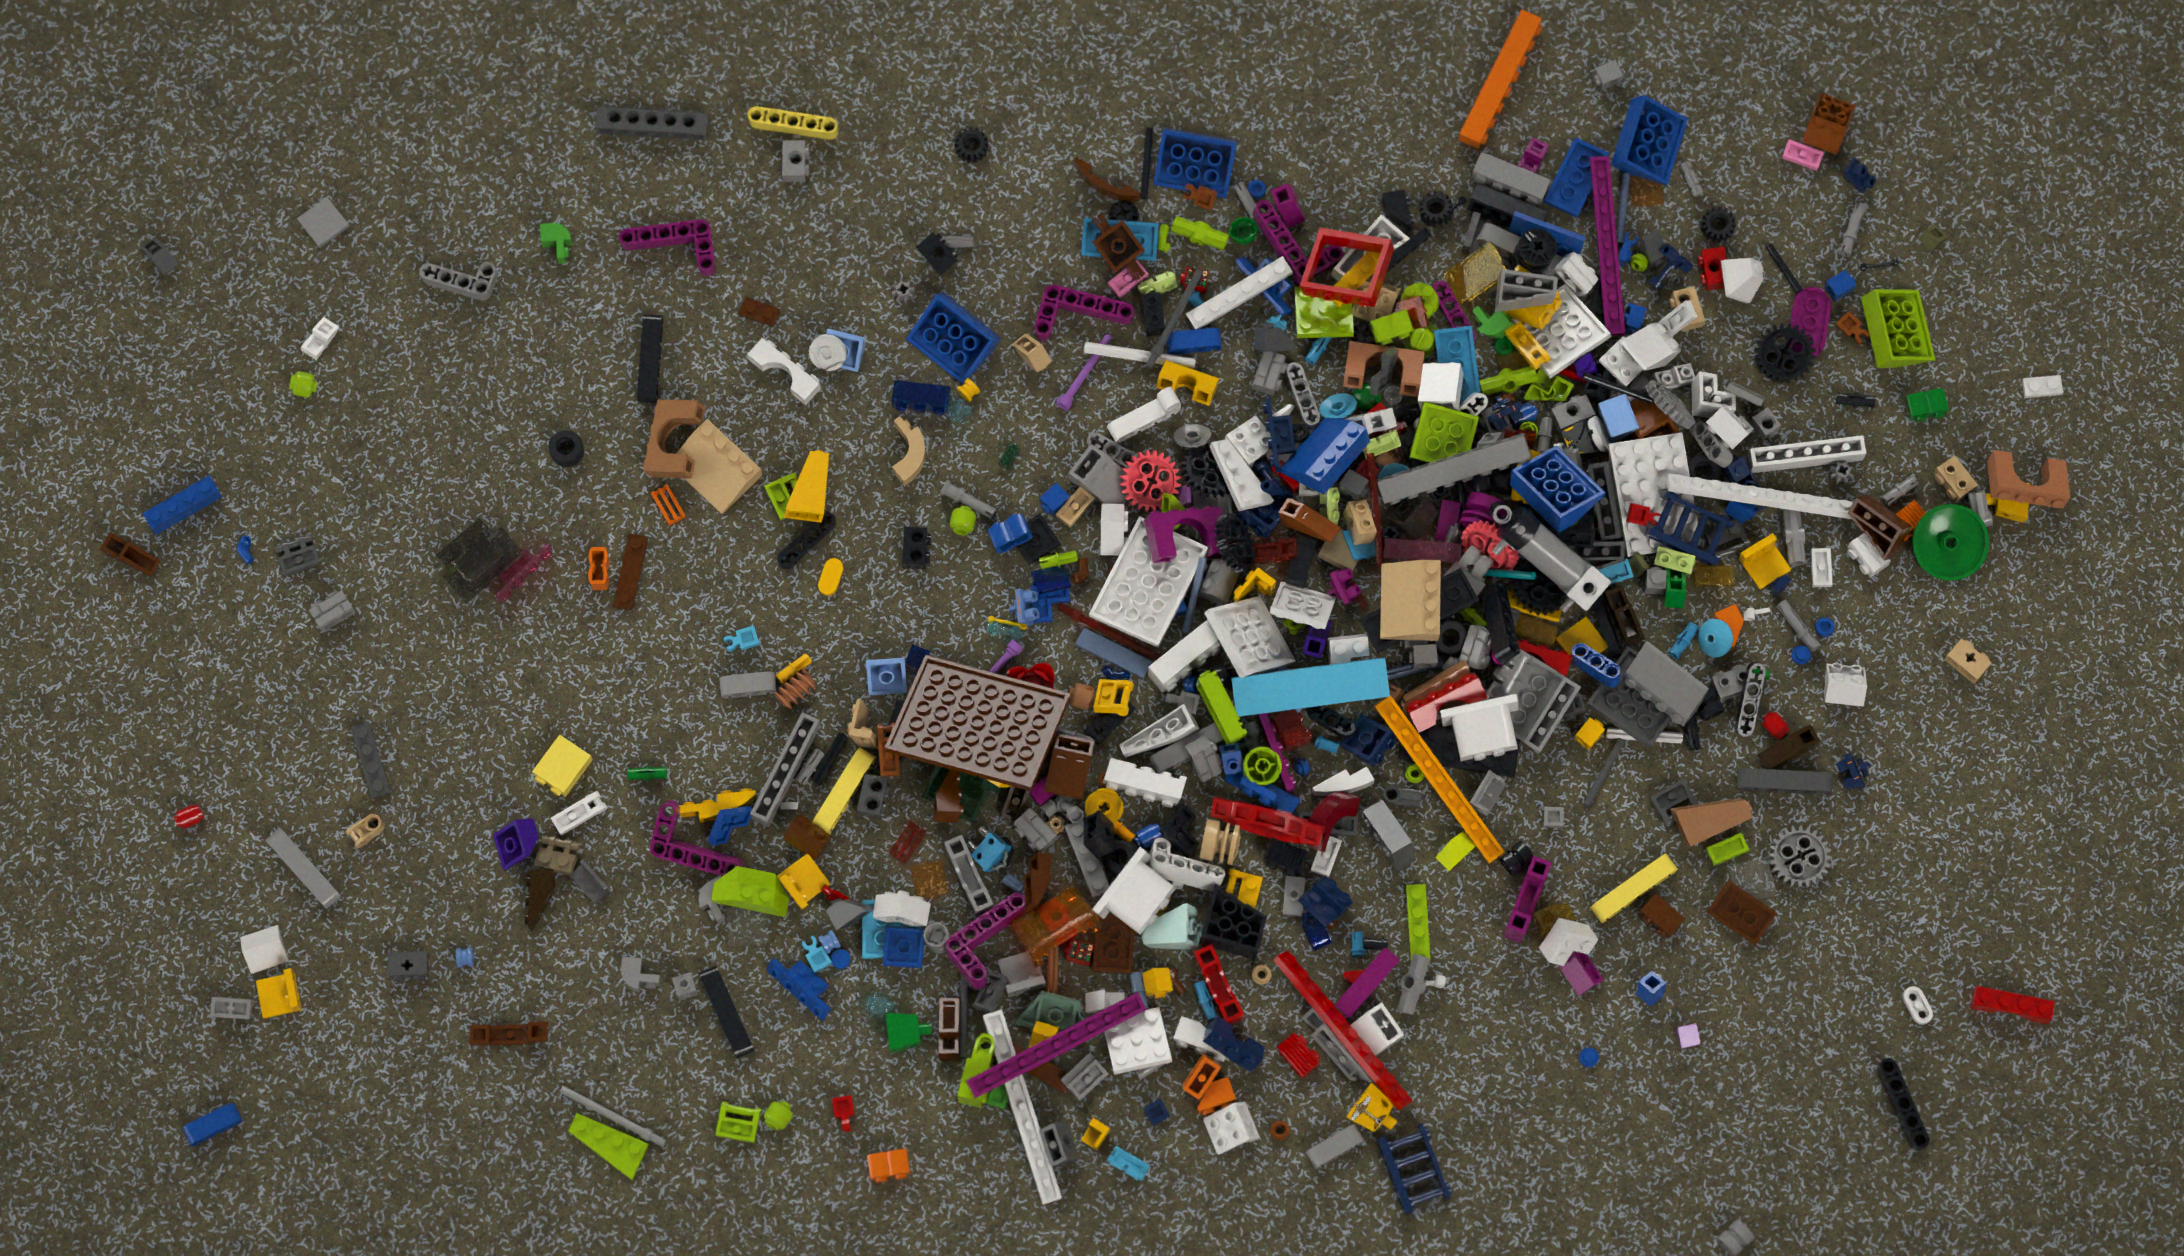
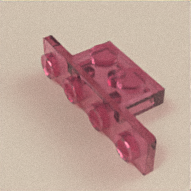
[1384,538,1462,566]
[494,543,553,604]

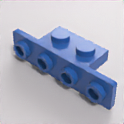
[1235,257,1293,315]
[1225,771,1300,813]
[766,958,831,1021]

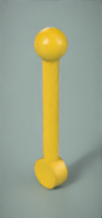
[988,616,1027,630]

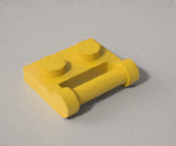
[1093,679,1134,716]
[1225,869,1263,908]

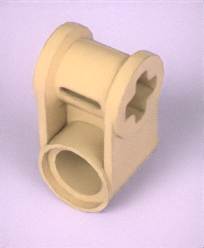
[346,814,385,848]

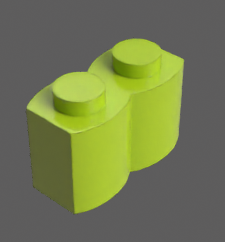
[1369,309,1414,346]

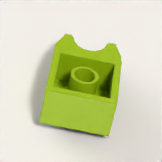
[957,1033,995,1108]

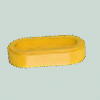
[818,558,844,596]

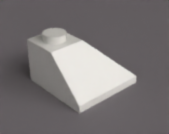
[1721,258,1763,303]

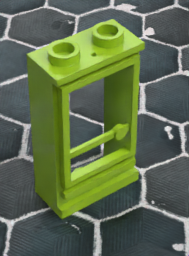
[1196,670,1247,745]

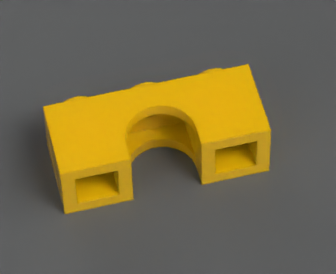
[1156,360,1219,406]

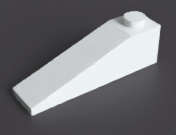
[1119,704,1199,757]

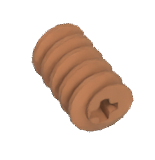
[773,668,816,709]

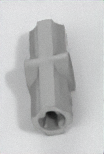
[1783,509,1806,566]
[1397,954,1430,1015]

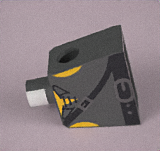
[1552,418,1600,459]

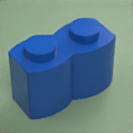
[988,513,1033,554]

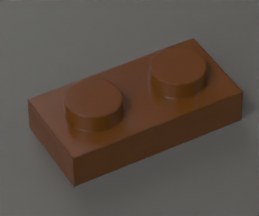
[738,297,781,327]

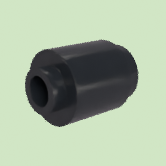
[1471,474,1493,495]

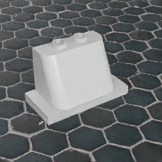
[1440,694,1518,761]
[1092,847,1176,935]

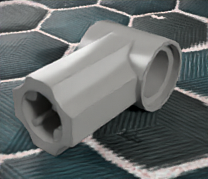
[1968,490,1993,527]

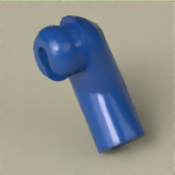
[237,535,254,565]

